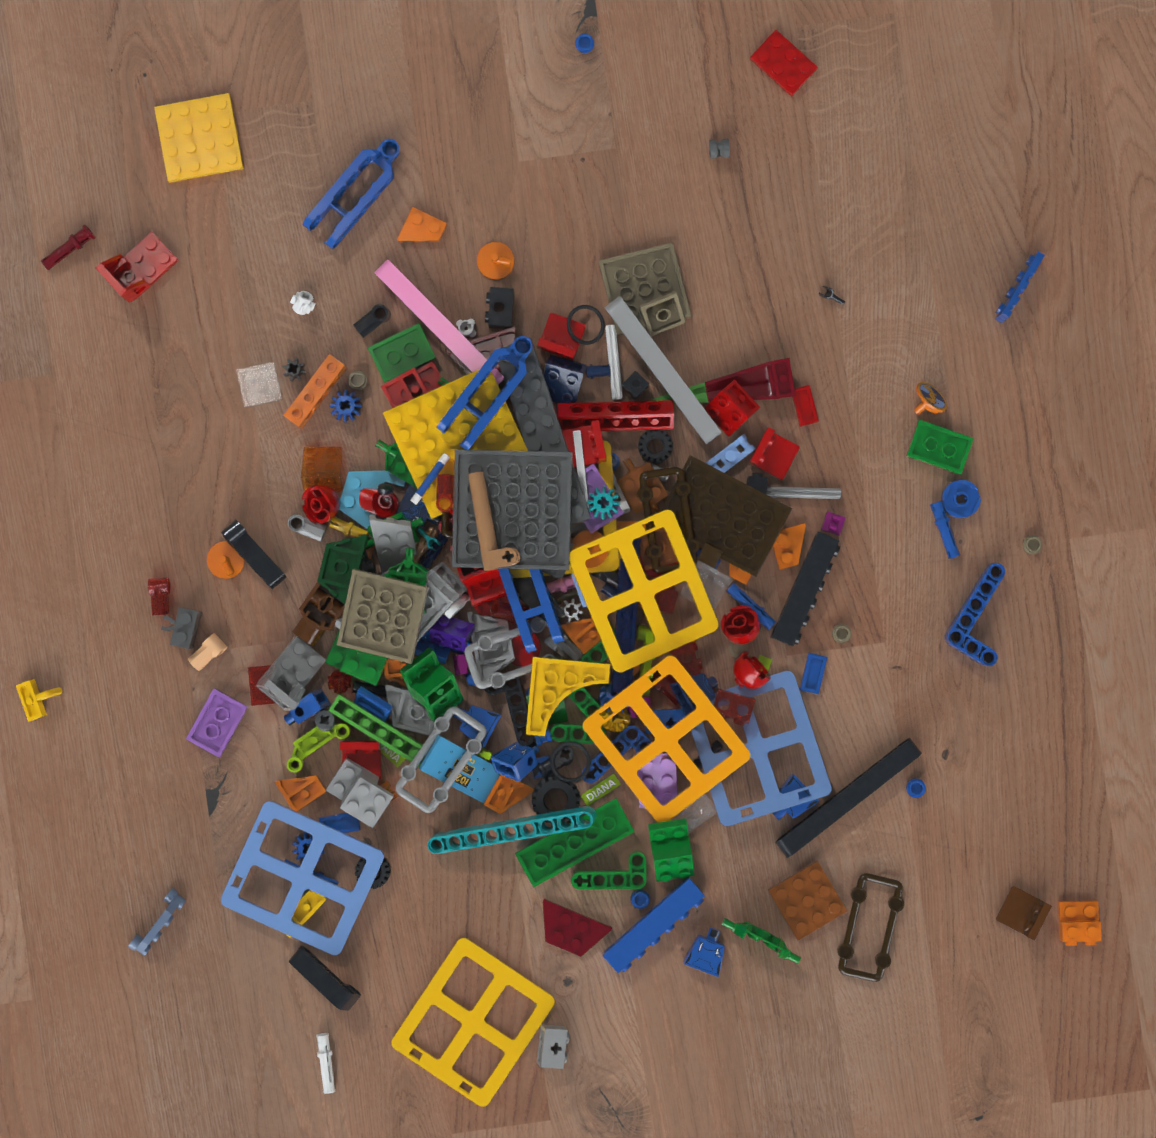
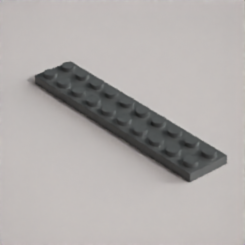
[498,337,591,526]

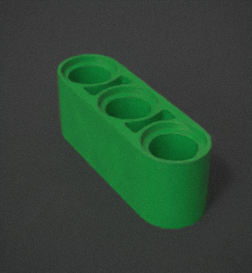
[550,724,606,744]

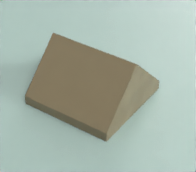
[639,291,686,337]

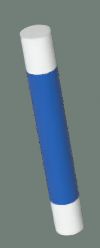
[410,453,450,505]

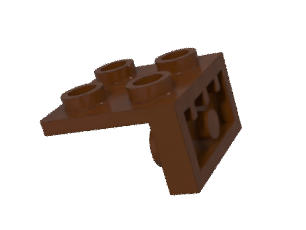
[996,886,1052,941]

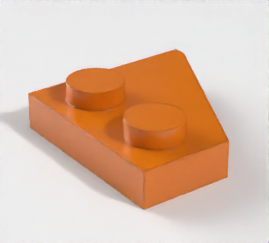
[773,523,806,570]

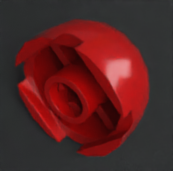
[302,485,340,524]
[721,605,760,645]
[733,651,771,689]

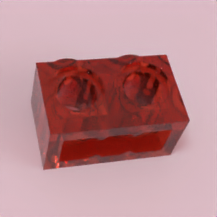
[714,688,756,726]

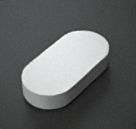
[445,594,470,619]

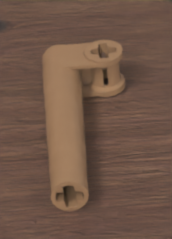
[468,472,520,571]

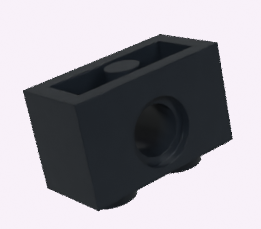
[485,287,514,329]

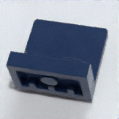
[544,354,587,403]

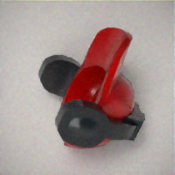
[359,483,399,520]

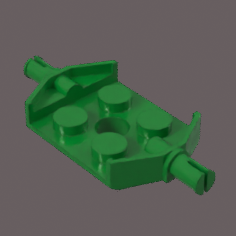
[375,439,417,488]
[388,548,429,614]
[721,918,801,964]

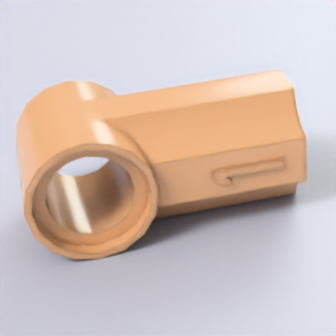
[188,633,228,671]

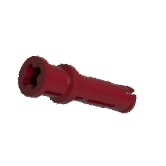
[41,224,96,270]

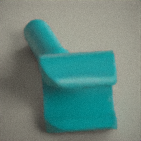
[417,527,441,551]

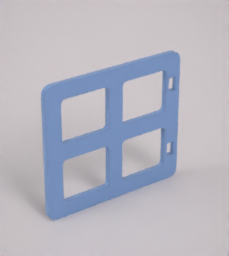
[691,671,831,827]
[221,801,384,955]

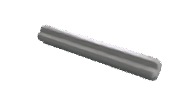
[766,487,841,499]

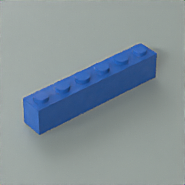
[602,877,705,973]

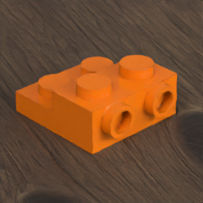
[1058,900,1102,946]

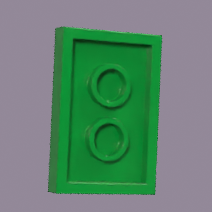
[368,323,436,383]
[906,419,974,475]

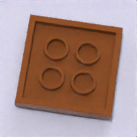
[768,861,847,940]

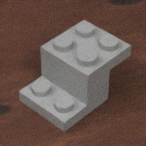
[326,757,394,828]

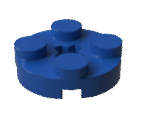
[941,480,981,518]

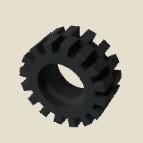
[638,430,673,464]
[355,857,391,889]

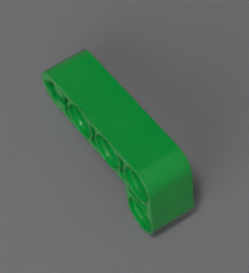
[571,850,647,890]

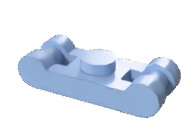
[706,434,756,473]

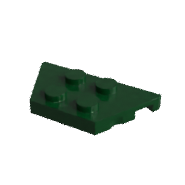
[317,534,369,605]

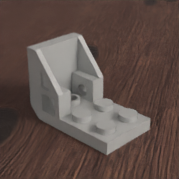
[417,562,467,642]
[256,636,326,711]

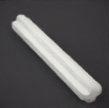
[605,325,623,400]

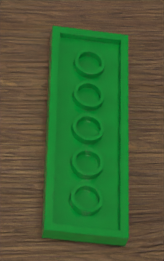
[515,798,635,888]

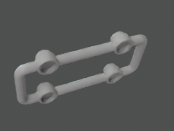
[464,617,565,689]
[396,707,487,813]

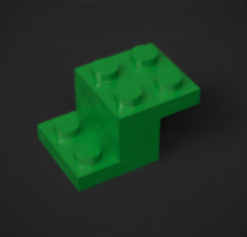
[325,629,388,686]
[400,647,464,722]
[648,818,695,882]

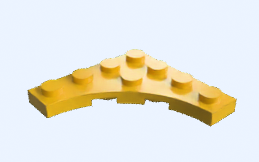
[526,657,610,736]

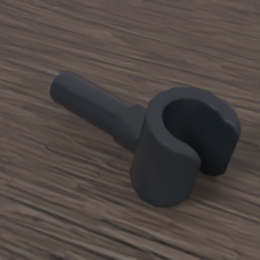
[819,286,845,305]

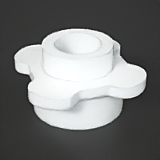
[456,319,476,337]

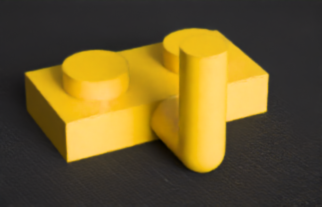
[16,679,62,722]

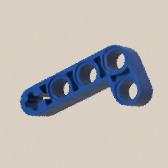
[582,725,651,783]

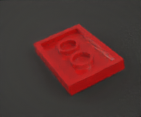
[750,30,818,97]

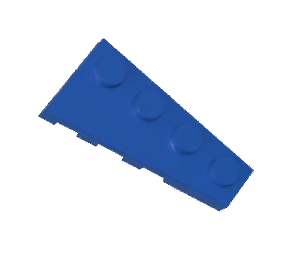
[995,251,1045,323]

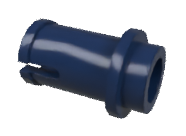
[586,364,610,379]
[600,582,624,598]

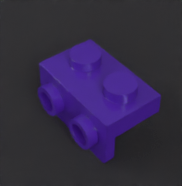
[430,615,475,652]

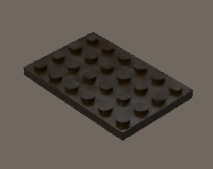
[661,455,793,577]

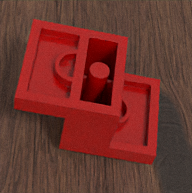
[380,362,445,408]
[450,546,507,607]

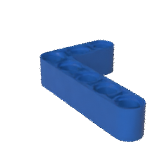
[945,563,1005,666]

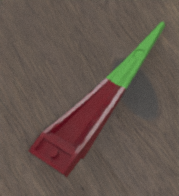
[648,358,796,404]

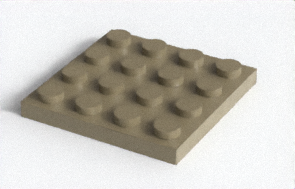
[599,243,691,336]
[337,569,429,664]

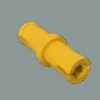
[329,517,369,537]

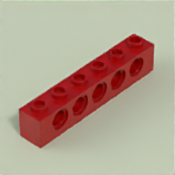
[558,400,674,431]

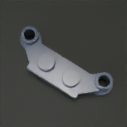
[128,887,187,956]

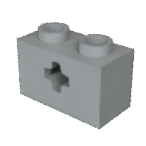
[536,1024,570,1069]

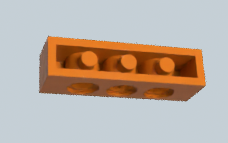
[283,354,347,429]

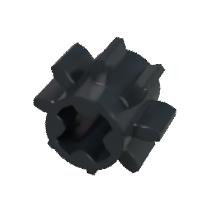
[282,358,306,382]

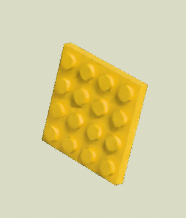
[154,93,244,183]

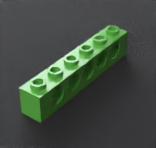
[328,694,430,767]

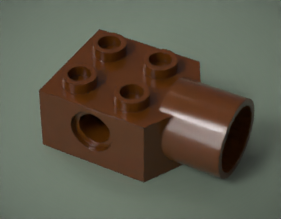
[292,582,345,647]

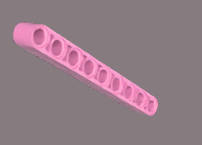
[374,259,504,385]

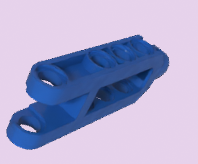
[303,139,400,249]
[436,336,532,450]
[498,568,565,653]

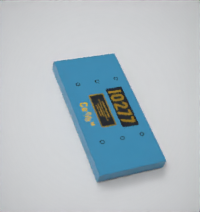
[419,735,500,803]

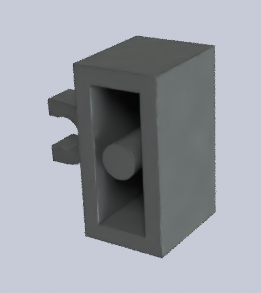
[161,607,202,649]

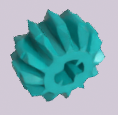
[587,486,620,520]

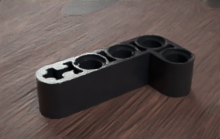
[221,519,287,590]
[484,677,534,746]
[289,945,361,1011]

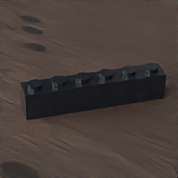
[771,532,841,647]

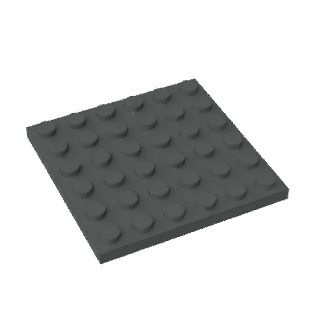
[452,450,572,570]

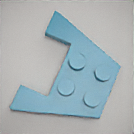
[340,470,406,529]

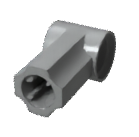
[288,514,327,542]

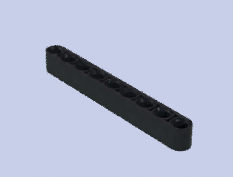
[775,738,922,858]

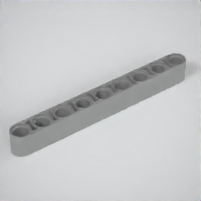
[605,296,722,444]

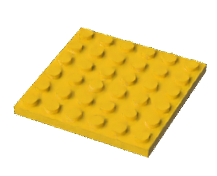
[383,369,528,519]

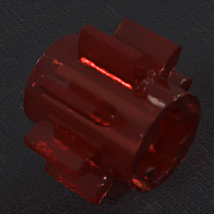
[327,670,351,694]

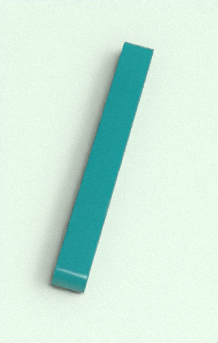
[427,806,596,854]

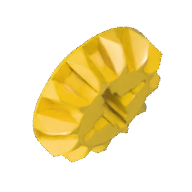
[601,709,630,732]

